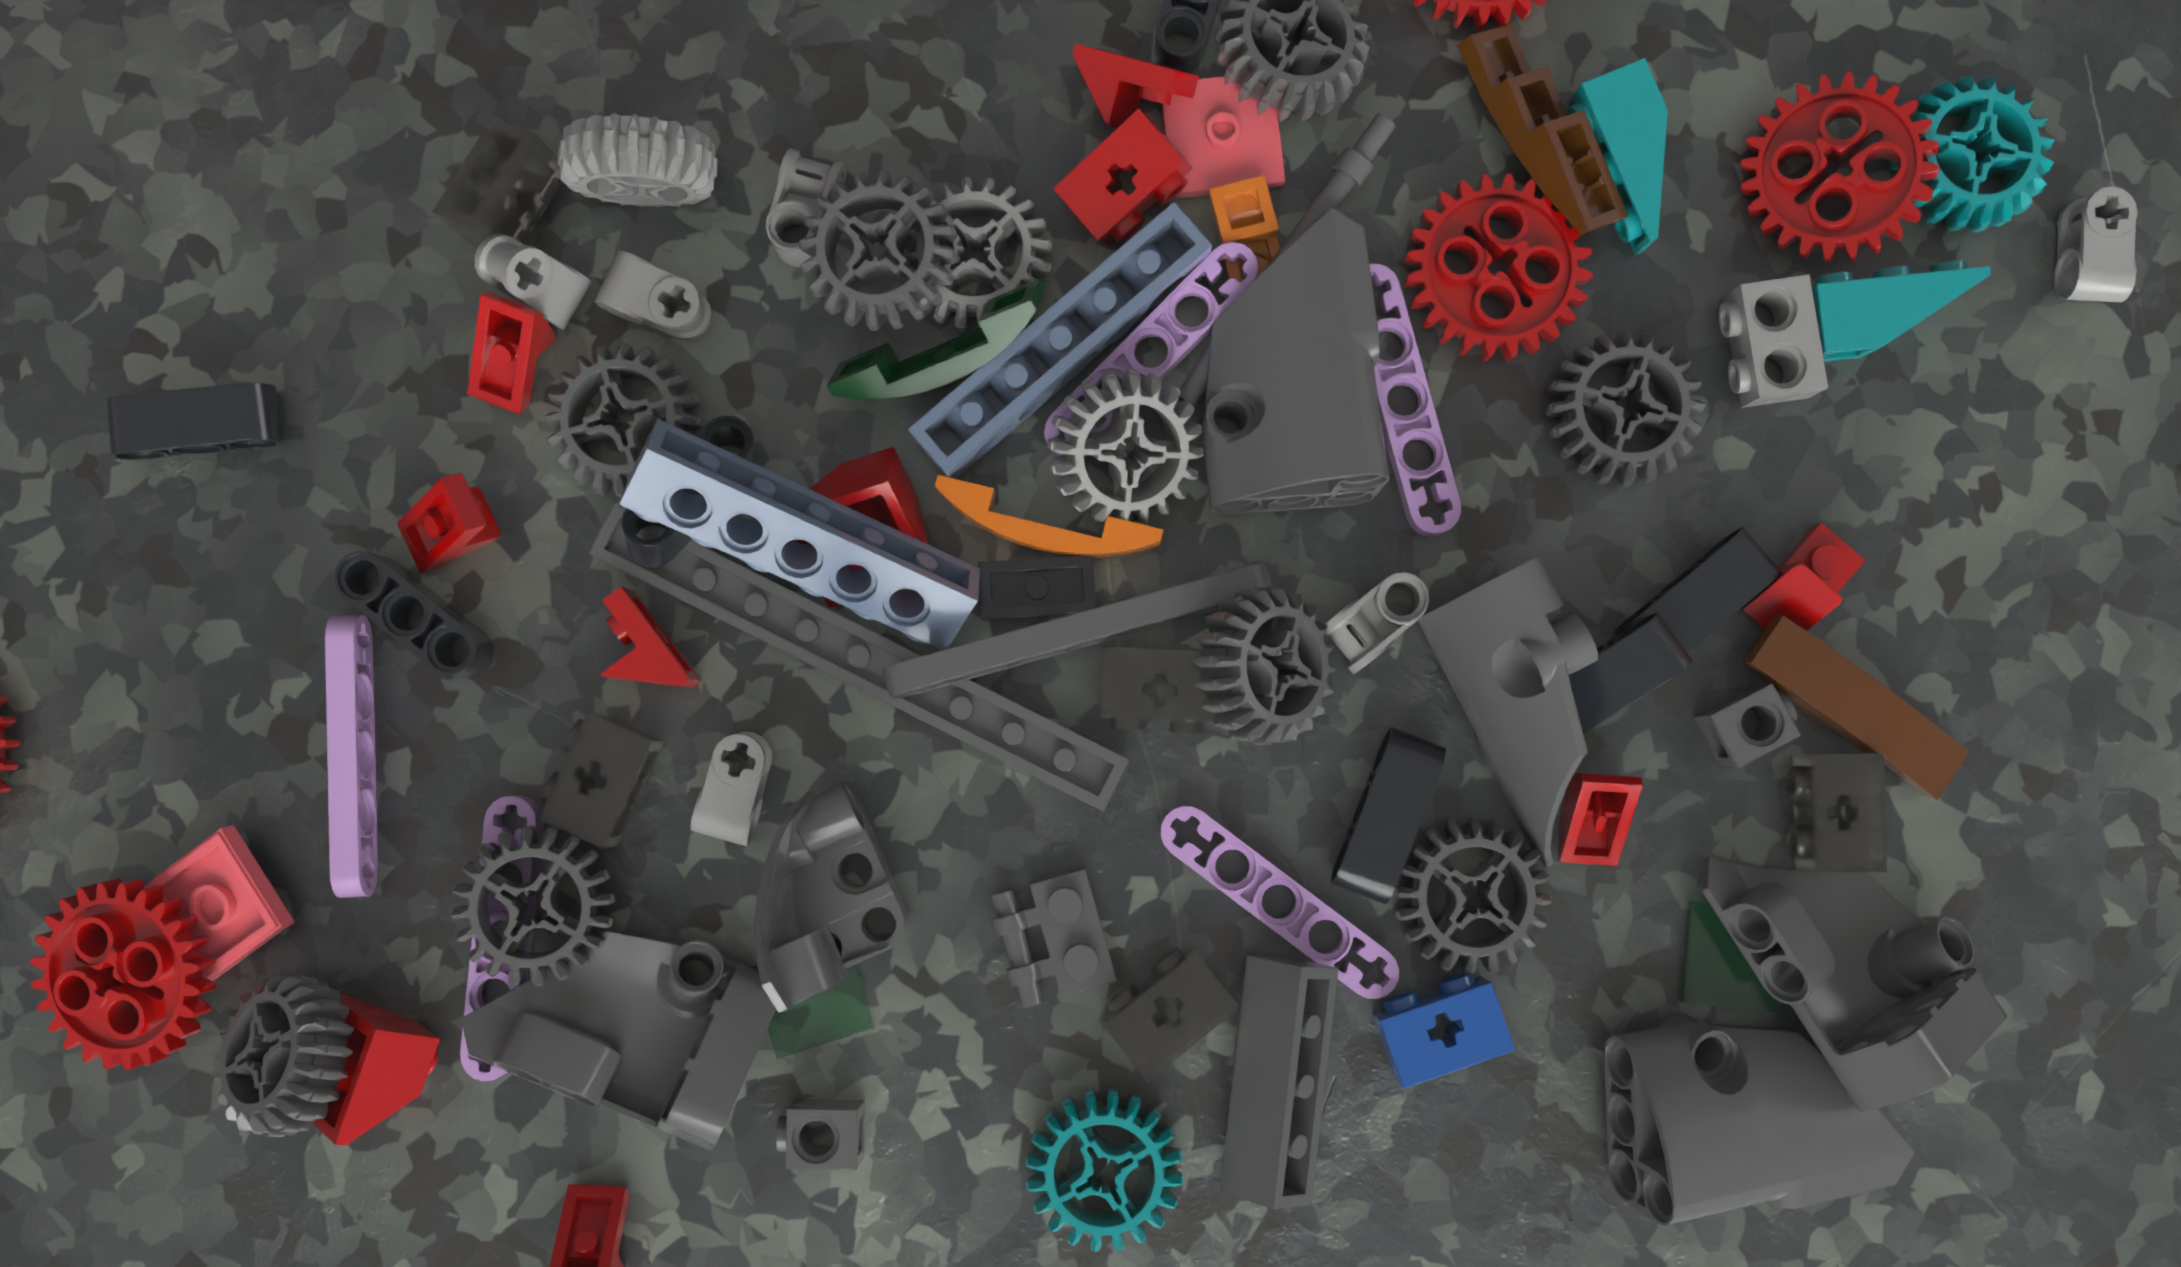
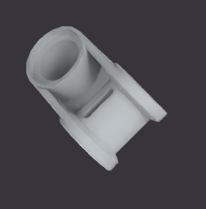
[766,148,847,267]
[2054,186,2138,302]
[475,234,592,331]
[594,250,713,341]
[1324,572,1429,674]
[691,731,773,847]

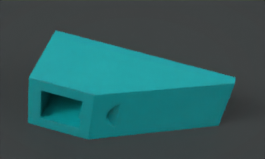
[1568,58,1668,255]
[1812,260,1991,362]

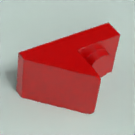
[1073,44,1199,128]
[467,291,556,415]
[397,473,500,574]
[1740,523,1866,631]
[601,586,701,688]
[549,1184,630,1267]

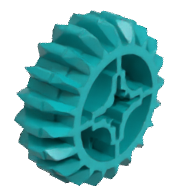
[1889,75,2055,233]
[1025,1088,1183,1252]

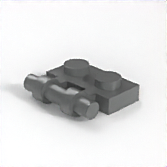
[991,868,1117,1008]

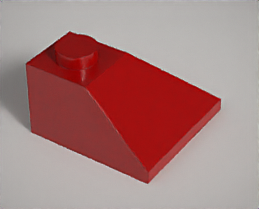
[794,446,929,608]
[313,994,440,1146]

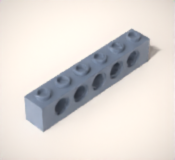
[908,202,1212,479]
[619,419,980,650]

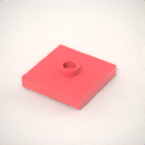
[1161,76,1285,199]
[144,825,295,981]

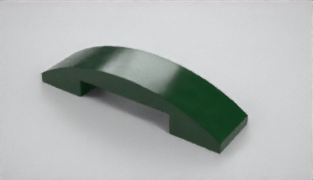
[827,278,1045,399]

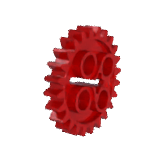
[1740,72,1939,264]
[1403,173,1593,361]
[30,878,216,1070]

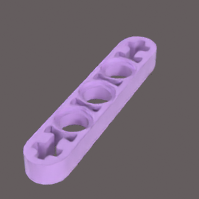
[1044,242,1258,457]
[1369,264,1461,537]
[325,614,378,898]
[460,795,544,1081]
[1160,805,1399,999]

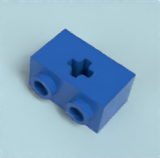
[1372,973,1516,1089]

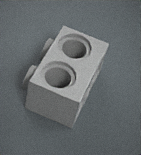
[1719,274,1828,408]

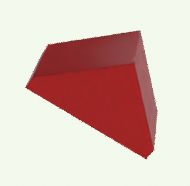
[1558,773,1643,866]

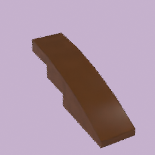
[1457,24,1628,234]
[1744,614,1969,800]

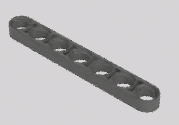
[882,563,1273,699]

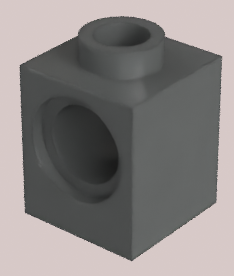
[1694,683,1801,768]
[776,1099,865,1170]

